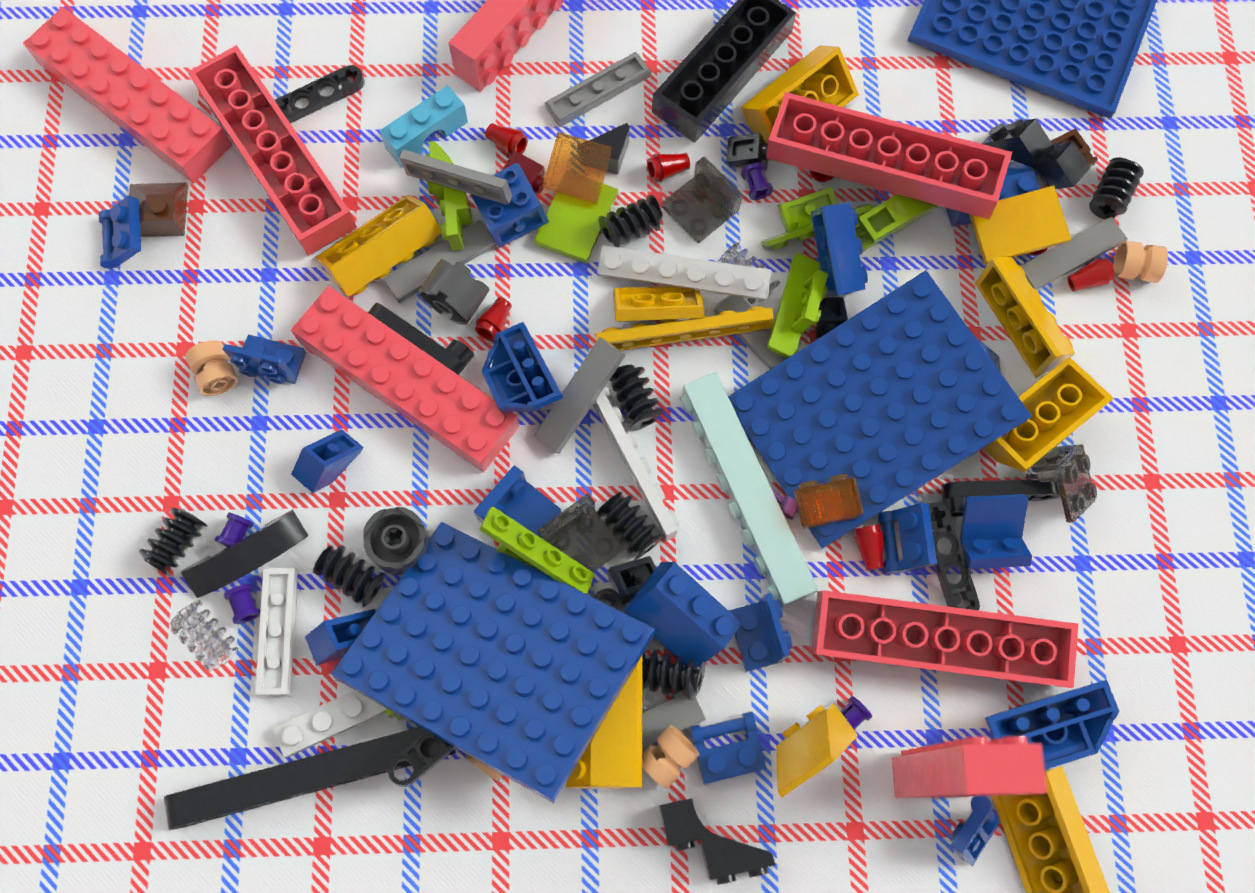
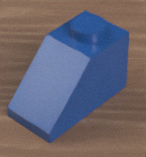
[291,429,364,493]
[305,609,376,666]

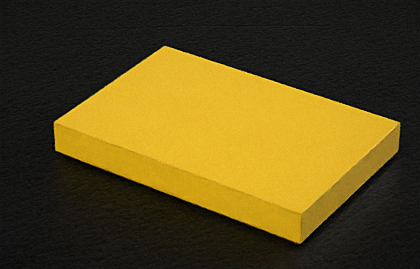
[969,186,1071,265]
[613,286,704,321]

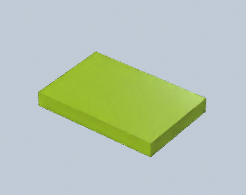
[534,170,618,264]

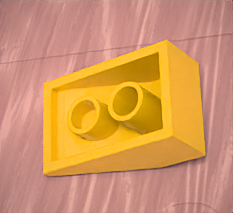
[776,703,858,798]

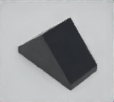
[578,123,630,175]
[608,556,656,605]

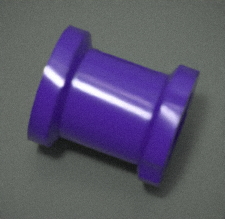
[741,162,773,200]
[214,512,254,547]
[224,584,260,624]
[840,696,872,730]

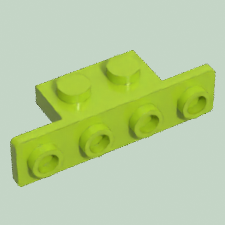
[761,187,873,250]
[767,252,828,358]
[479,507,594,594]

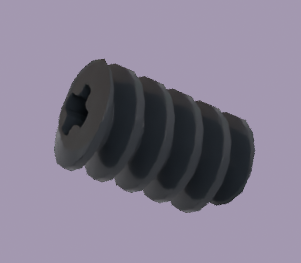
[1089,157,1144,219]
[598,195,662,248]
[609,364,663,431]
[597,492,663,560]
[139,507,208,577]
[313,545,385,607]
[642,650,705,701]

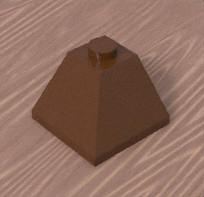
[129,182,188,237]

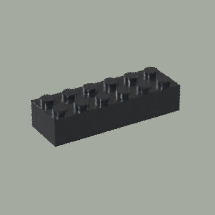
[652,0,796,143]

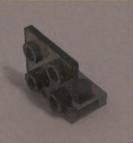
[662,156,743,243]
[1025,444,1097,523]
[538,493,624,573]

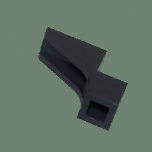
[982,118,1091,189]
[659,798,775,885]

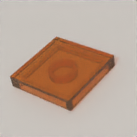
[542,132,613,204]

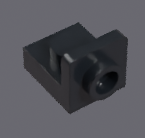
[726,133,770,171]
[815,297,848,340]

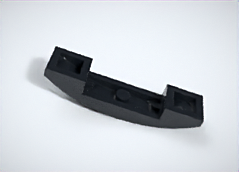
[181,509,309,598]

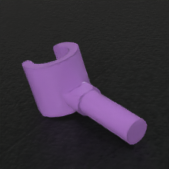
[772,489,798,520]

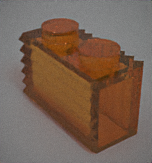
[794,474,864,529]

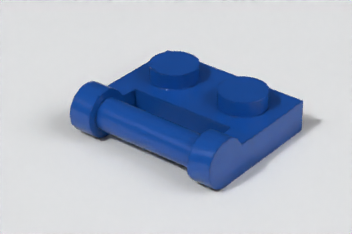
[98,196,141,269]
[877,503,937,575]
[690,712,767,784]
[950,796,1000,867]

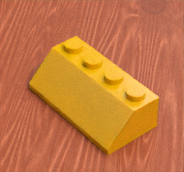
[740,45,859,143]
[316,194,442,297]
[975,256,1075,378]
[983,357,1114,472]
[566,656,642,790]
[992,766,1110,893]

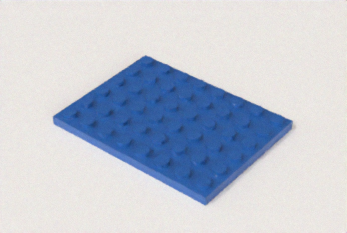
[907,0,1157,119]
[728,270,1032,549]
[331,522,655,804]

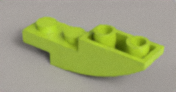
[425,141,473,251]
[855,194,939,252]

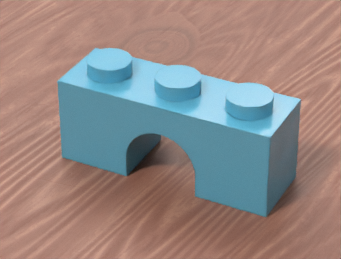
[379,85,468,167]

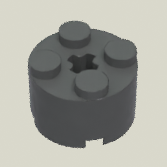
[418,259,490,325]
[363,507,430,576]

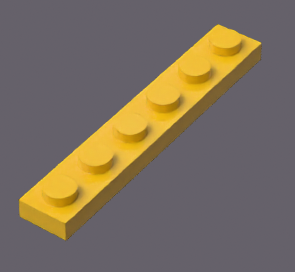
[596,306,774,351]

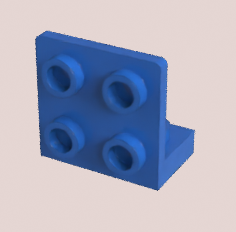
[471,163,549,248]
[223,334,307,385]
[474,465,562,538]
[960,494,1032,569]
[729,593,793,672]

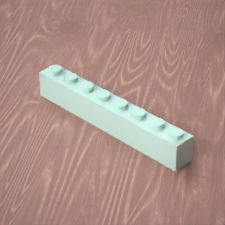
[680,372,819,608]

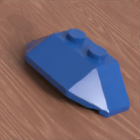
[482,322,563,412]
[985,680,1119,770]

